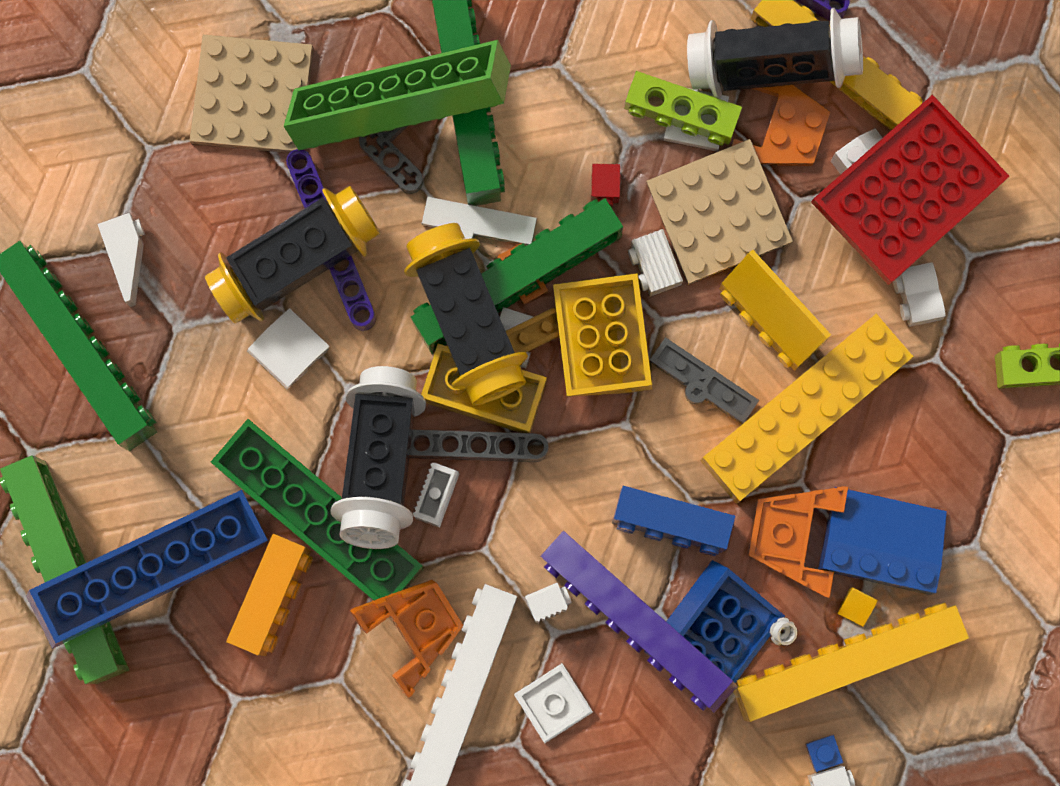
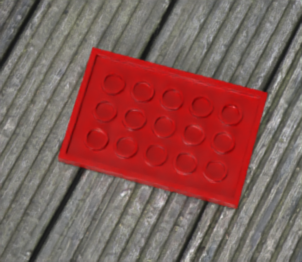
[811,94,1010,285]

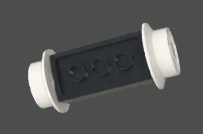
[687,8,863,99]
[331,366,426,549]

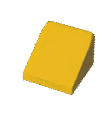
[837,588,878,627]

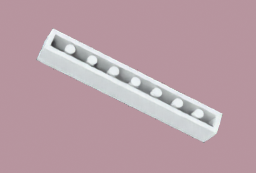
[403,584,517,786]

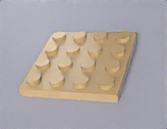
[190,34,313,153]
[646,139,793,285]

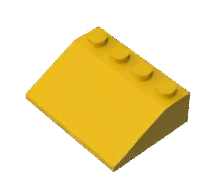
[719,249,831,371]
[553,273,653,397]

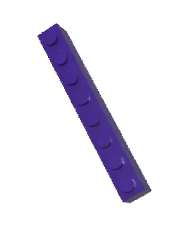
[541,531,738,713]

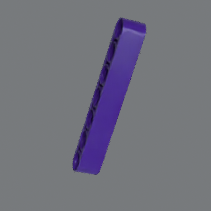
[286,149,376,331]

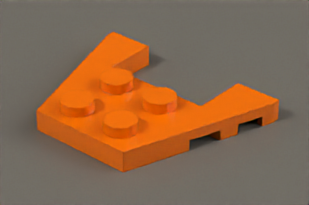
[732,85,830,166]
[749,486,848,598]
[350,579,463,698]

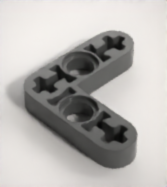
[359,125,423,194]

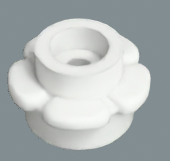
[770,617,797,645]

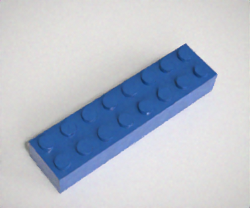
[26,490,268,649]

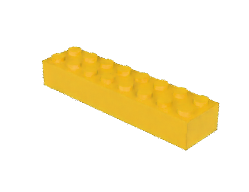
[700,313,914,504]
[733,602,969,722]

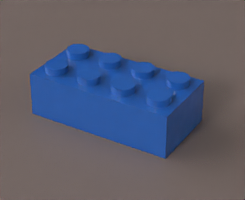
[612,485,735,556]

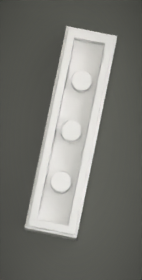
[422,197,537,246]

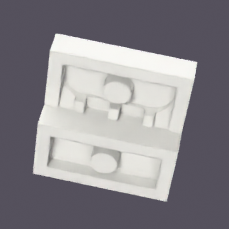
[247,308,330,389]

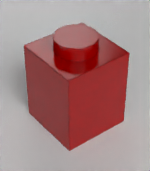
[591,164,620,207]

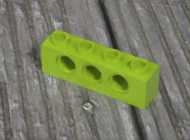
[624,71,742,145]
[995,344,1060,389]

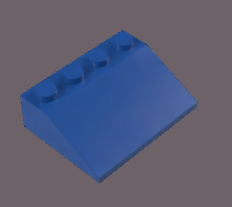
[818,487,947,595]
[644,560,785,683]

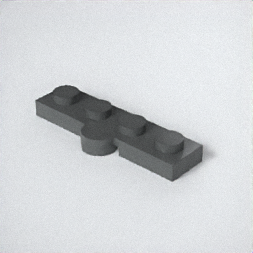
[649,337,759,424]

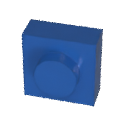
[805,735,843,772]

